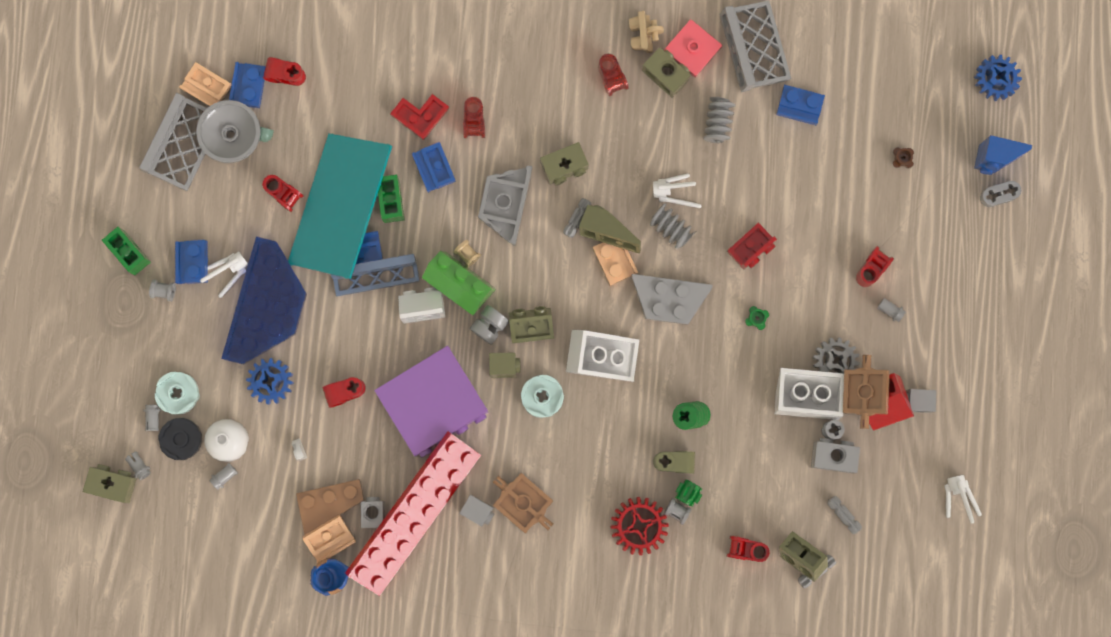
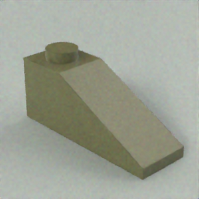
[579,205,641,254]

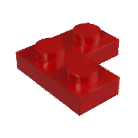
[390,94,449,141]

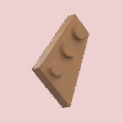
[296,479,364,535]

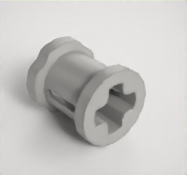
[149,279,176,302]
[822,420,845,440]
[663,498,691,525]

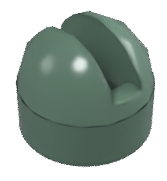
[259,127,274,142]

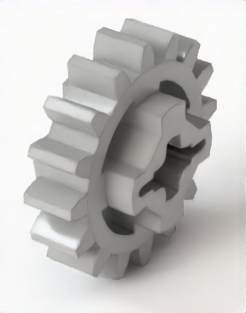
[812,337,860,374]

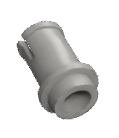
[877,297,906,322]
[143,405,161,431]
[125,452,151,480]
[209,463,238,490]

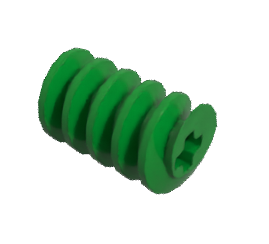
[672,401,711,430]

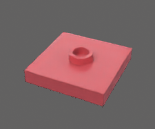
[664,19,722,78]

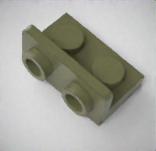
[509,306,554,343]

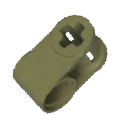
[653,451,695,474]

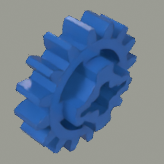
[974,55,1022,101]
[246,358,294,405]

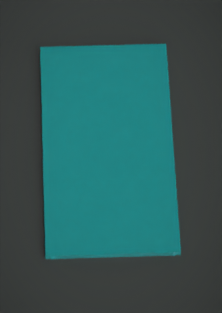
[287,133,393,279]

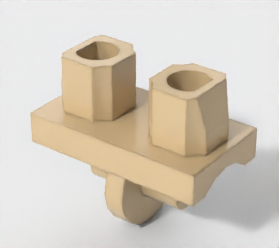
[629,11,664,53]

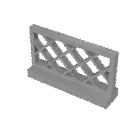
[719,1,791,92]
[139,92,207,191]

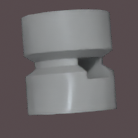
[469,305,509,345]

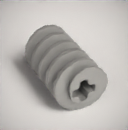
[703,97,735,143]
[650,203,697,249]

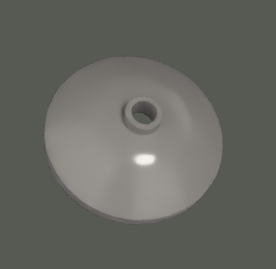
[196,100,261,163]

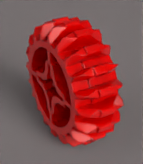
[610,497,669,556]

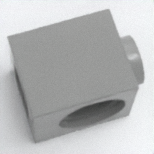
[906,389,936,413]
[459,495,494,527]
[361,497,385,528]

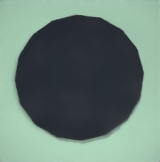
[158,418,202,460]

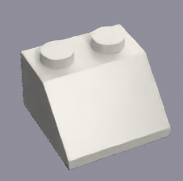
[398,287,446,324]

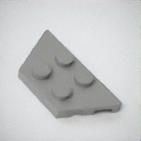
[478,166,532,246]
[631,274,713,325]

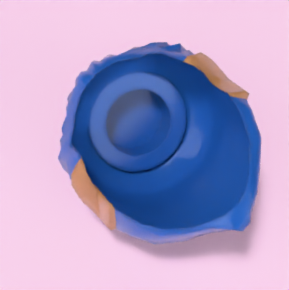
[310,558,349,596]

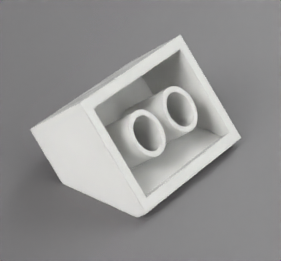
[774,368,844,420]

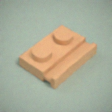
[179,62,232,106]
[593,243,638,286]
[302,514,356,563]

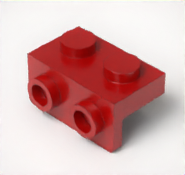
[727,222,777,270]

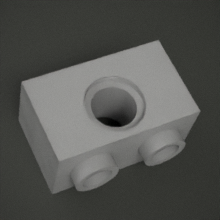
[811,438,860,473]

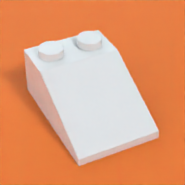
[566,330,639,382]

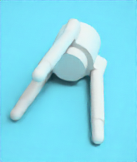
[653,174,702,208]
[200,251,248,298]
[944,475,982,524]

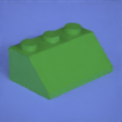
[422,251,496,315]

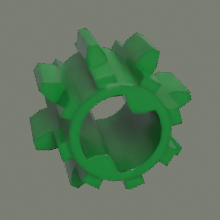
[675,479,702,507]

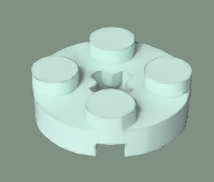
[155,372,200,415]
[521,375,564,418]

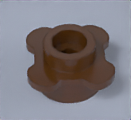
[893,147,914,169]

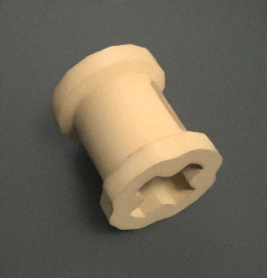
[453,240,481,268]

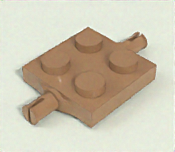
[843,355,889,429]
[493,473,554,534]

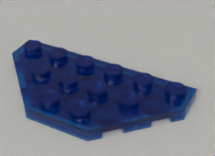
[221,236,307,365]

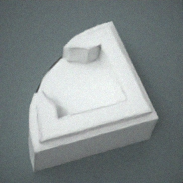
[291,438,307,461]

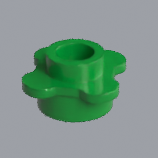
[745,306,769,330]

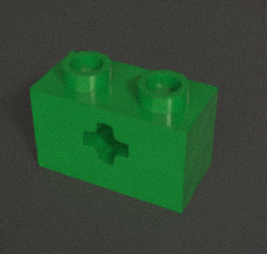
[378,174,405,223]
[102,227,151,276]

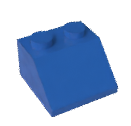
[974,135,1032,175]

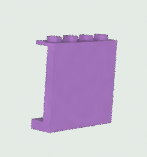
[374,345,488,458]

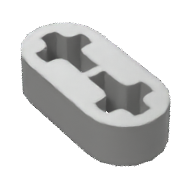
[980,181,1022,207]

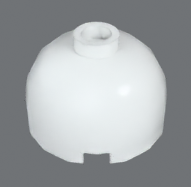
[204,419,249,462]

